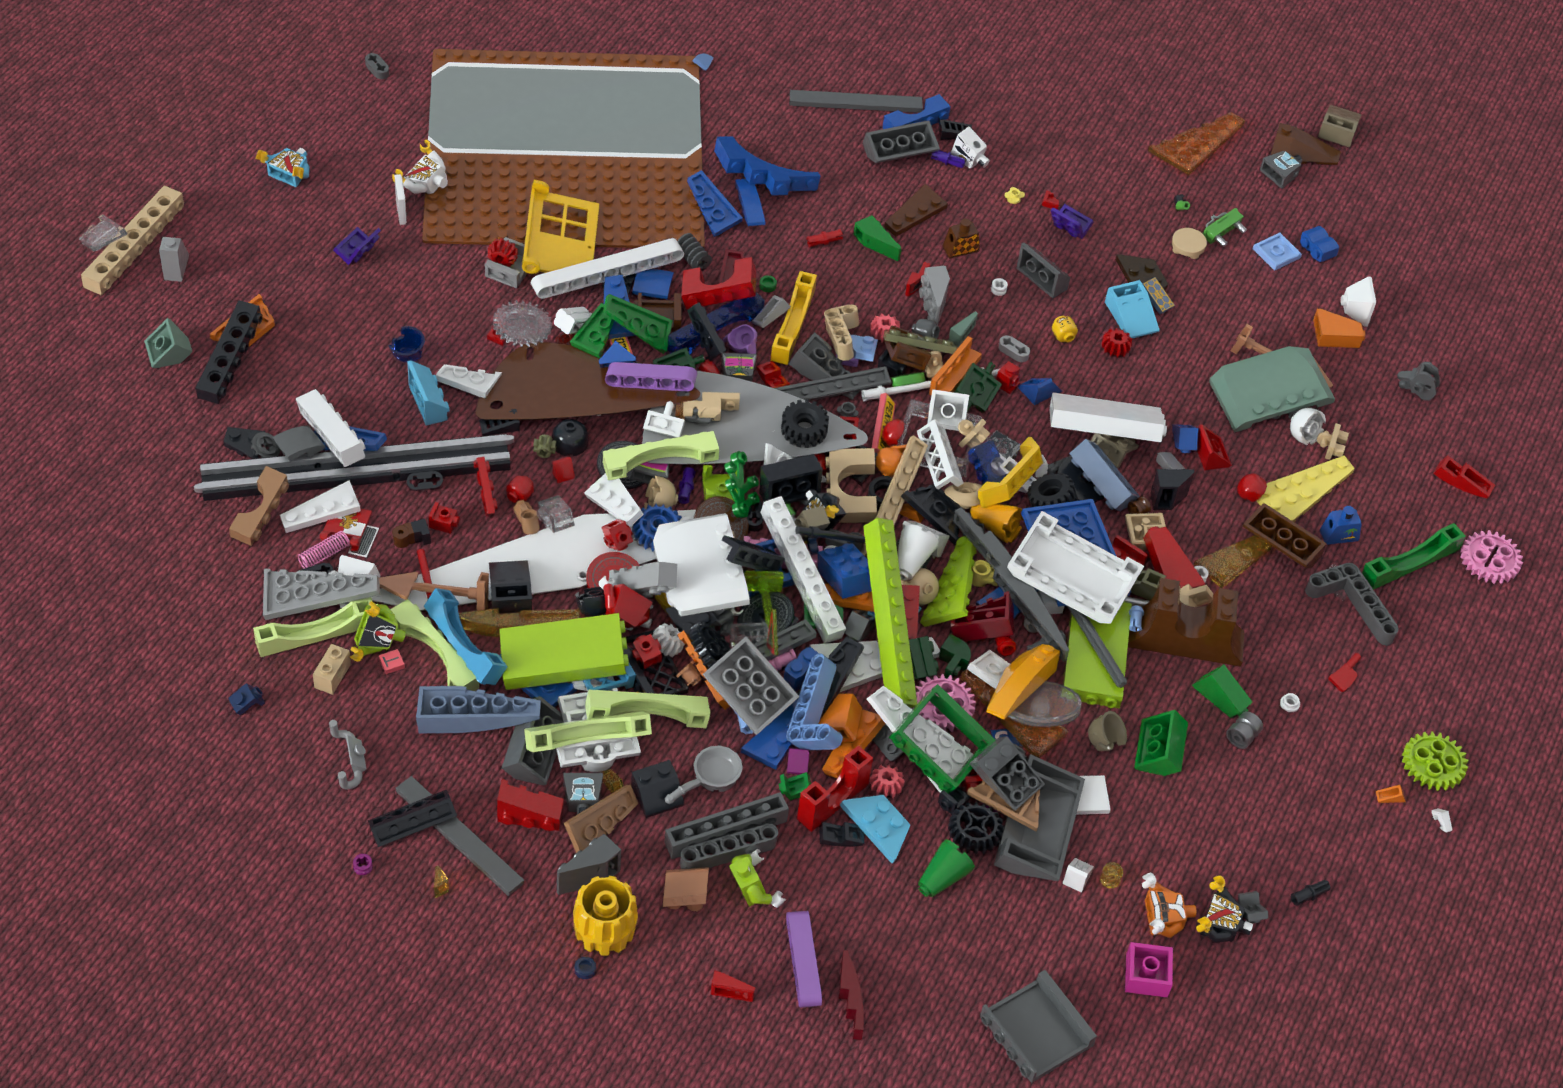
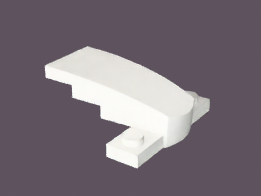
[556,692,641,772]

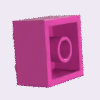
[1125,942,1173,998]

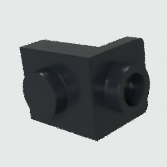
[938,787,970,815]

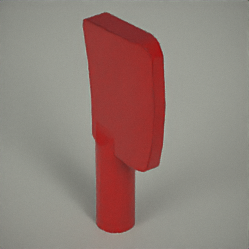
[1328,653,1361,692]

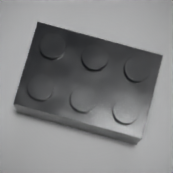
[759,454,822,504]

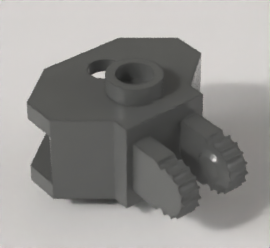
[1397,362,1440,400]

